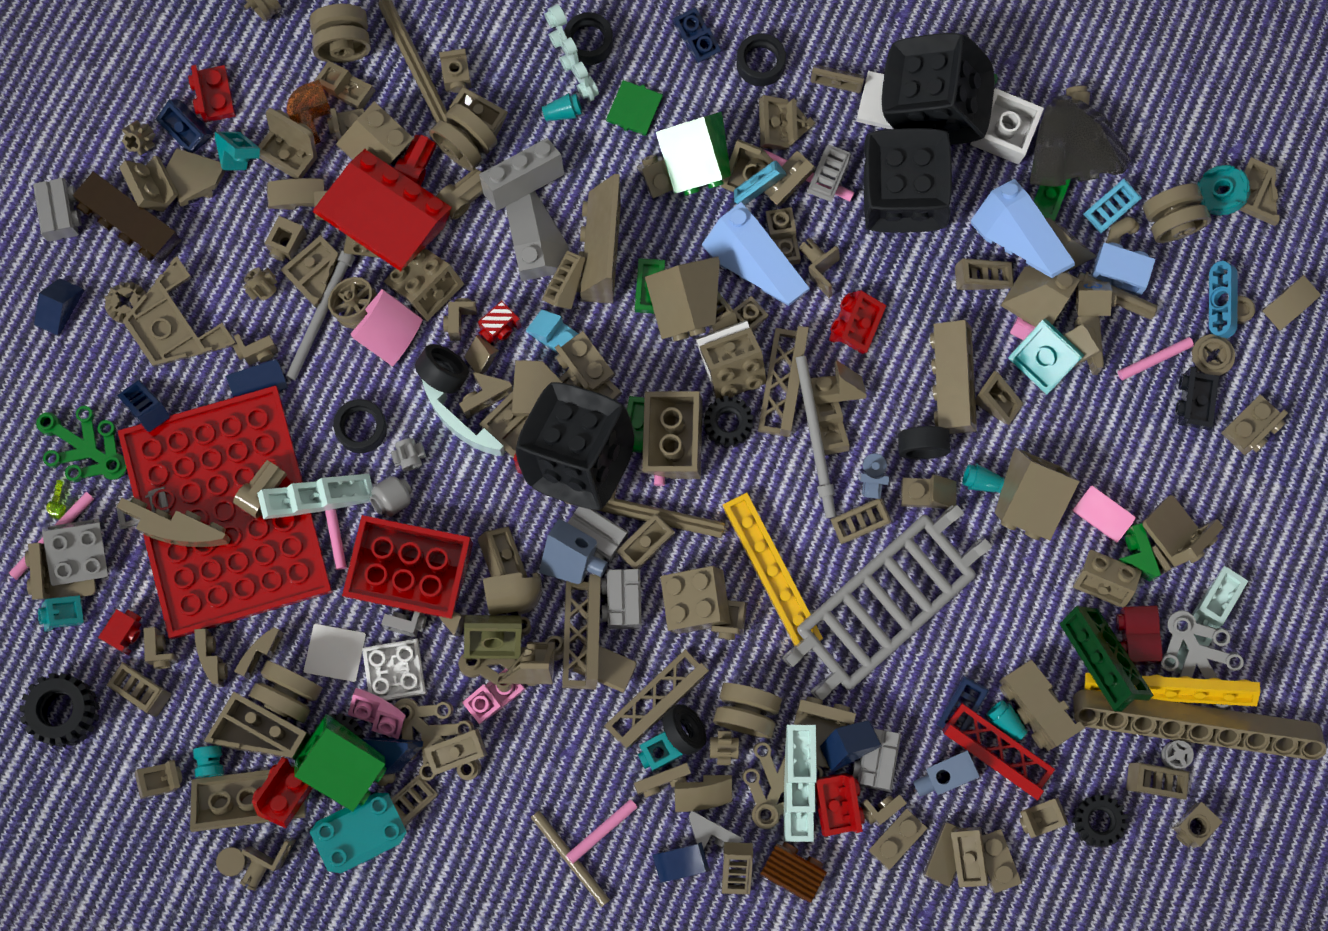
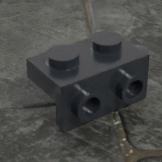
[1175,367,1219,430]

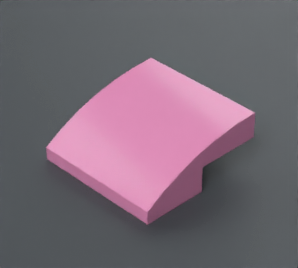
[351,289,423,366]

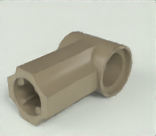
[436,168,483,220]
[233,460,287,518]

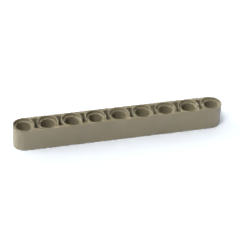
[1073,690,1327,760]

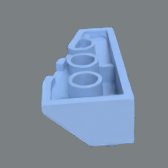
[971,179,1075,278]
[702,202,810,306]

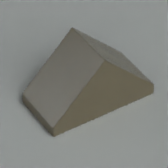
[975,371,1024,425]

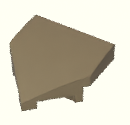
[759,95,815,150]
[166,148,226,207]
[512,360,563,416]

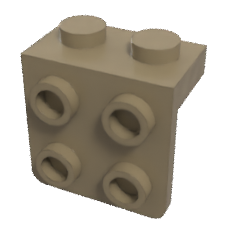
[258,108,317,179]
[1143,495,1224,567]
[25,543,96,601]
[793,697,856,771]

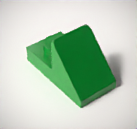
[1118,523,1161,582]

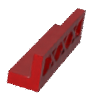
[942,703,1055,800]

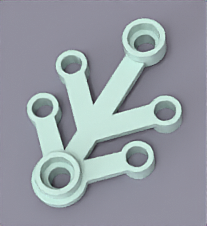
[544,4,599,102]

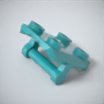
[310,793,407,873]

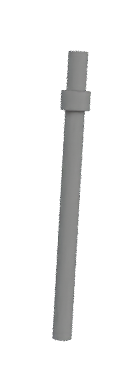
[286,250,355,381]
[796,356,837,519]

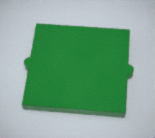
[606,80,663,136]

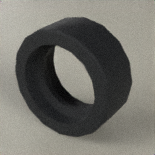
[564,12,613,65]
[736,33,786,87]
[415,344,469,394]
[333,399,387,453]
[898,426,950,460]

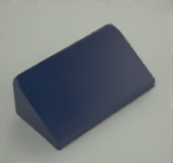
[156,99,213,153]
[226,359,288,397]

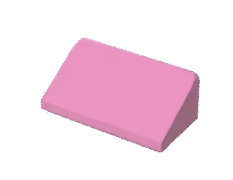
[1072,486,1136,543]

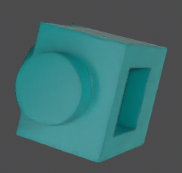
[637,732,683,772]

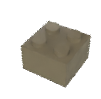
[660,566,731,634]

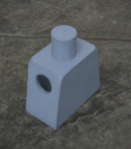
[539,519,608,584]
[913,750,980,797]

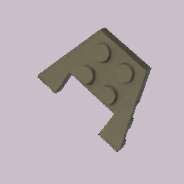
[123,256,236,367]

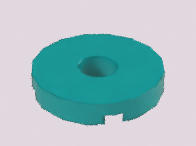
[1197,165,1251,216]

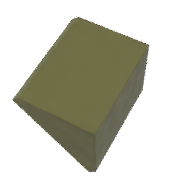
[464,615,522,659]

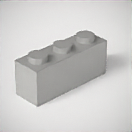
[479,138,564,211]

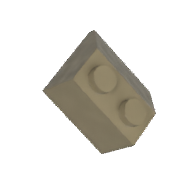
[336,101,414,165]

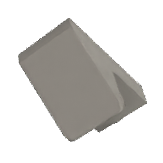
[688,811,742,849]

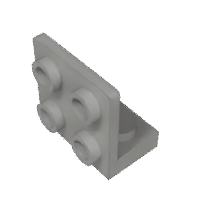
[42,519,108,586]

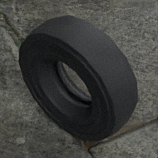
[662,704,707,755]

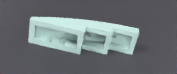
[257,474,373,519]
[1164,566,1248,674]
[784,725,817,842]

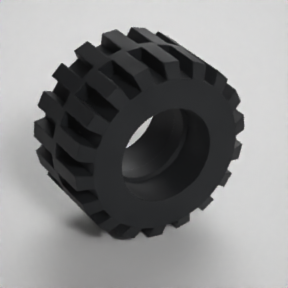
[20,673,100,747]

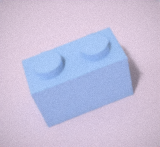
[1091,242,1155,296]

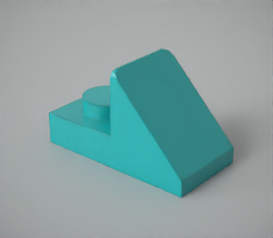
[215,131,260,170]

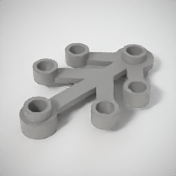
[1161,610,1244,709]

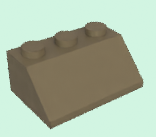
[642,391,703,479]

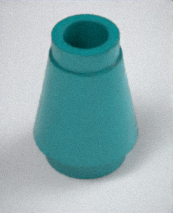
[542,93,582,122]
[962,464,1005,493]
[987,700,1028,742]

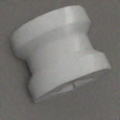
[1160,740,1194,769]

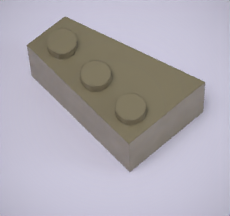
[999,659,1085,752]

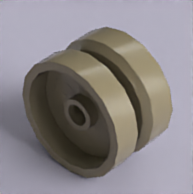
[309,4,371,63]
[429,103,498,171]
[1142,183,1212,243]
[248,660,323,723]
[713,683,782,739]

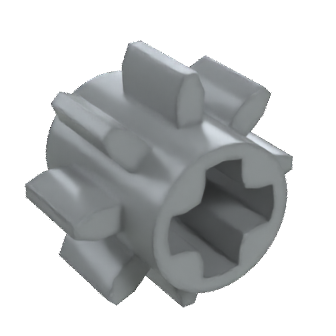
[391,438,426,471]

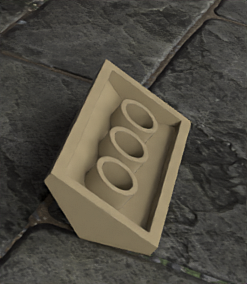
[190,766,308,832]

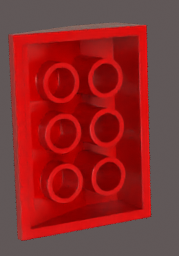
[313,149,452,272]
[342,515,473,619]

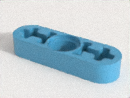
[1209,261,1238,339]

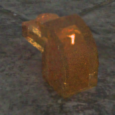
[287,79,331,145]

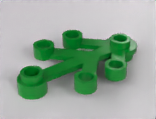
[36,406,127,483]

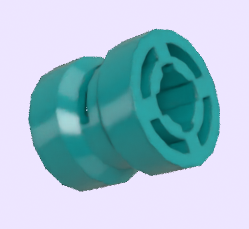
[193,746,224,778]

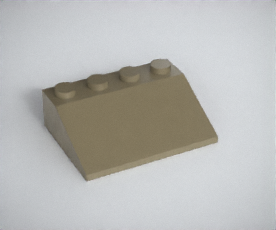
[576,174,621,304]

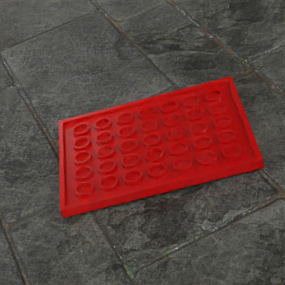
[118,386,333,640]

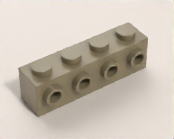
[930,320,977,434]

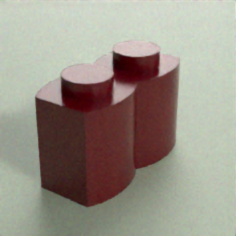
[1116,606,1162,665]

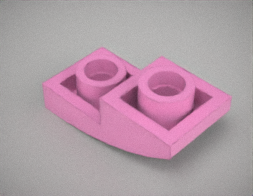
[462,668,526,724]
[348,688,406,739]

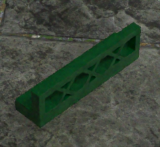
[1060,606,1154,712]

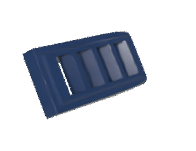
[117,380,170,432]
[937,674,989,731]

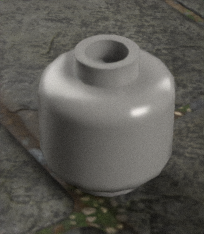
[369,476,412,517]

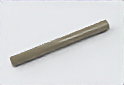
[531,811,610,907]

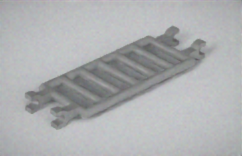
[781,505,992,700]

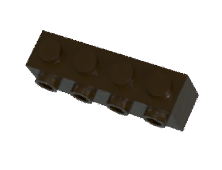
[72,171,181,264]

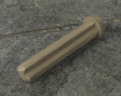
[1077,271,1157,320]

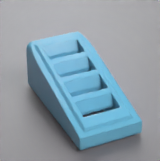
[1083,179,1142,234]

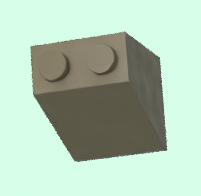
[645,257,720,342]
[995,447,1080,541]

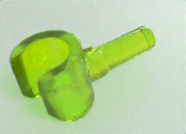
[46,480,66,520]

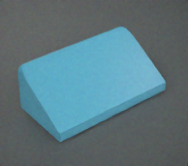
[734,161,787,205]

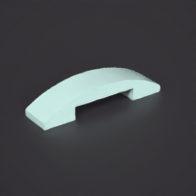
[422,380,506,456]

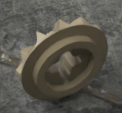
[104,281,146,323]
[1191,334,1235,376]

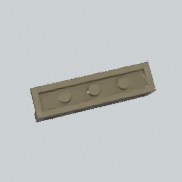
[758,326,809,437]
[562,574,601,690]
[604,649,709,751]

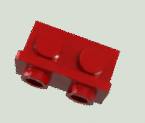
[188,65,236,123]
[829,290,886,354]
[252,757,313,828]

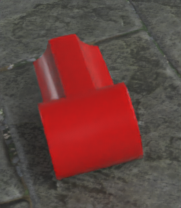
[394,134,436,186]

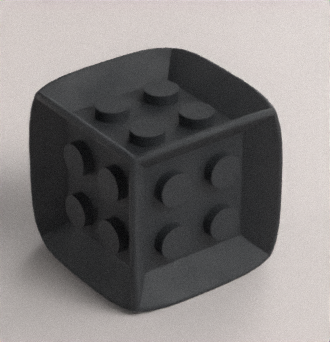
[882,33,995,145]
[864,128,952,233]
[516,382,635,510]

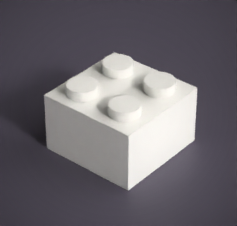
[970,88,1044,165]

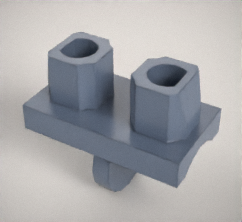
[858,453,889,499]

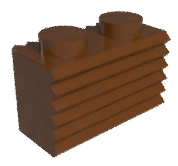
[759,842,827,903]

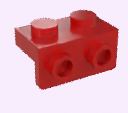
[815,773,865,837]

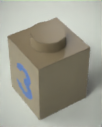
[1076,282,1117,316]

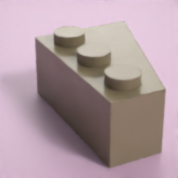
[204,692,311,760]

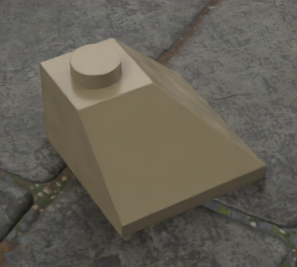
[1000,266,1080,327]

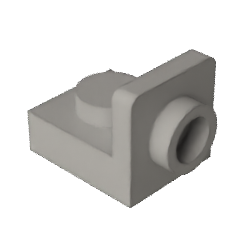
[381,612,427,638]

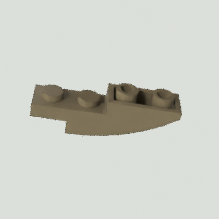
[117,497,231,547]

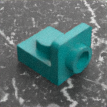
[38,595,84,632]

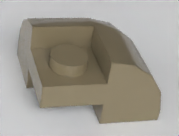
[483,572,542,615]

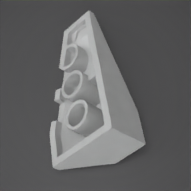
[506,191,569,281]

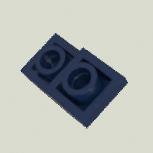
[672,7,721,63]
[652,842,710,883]

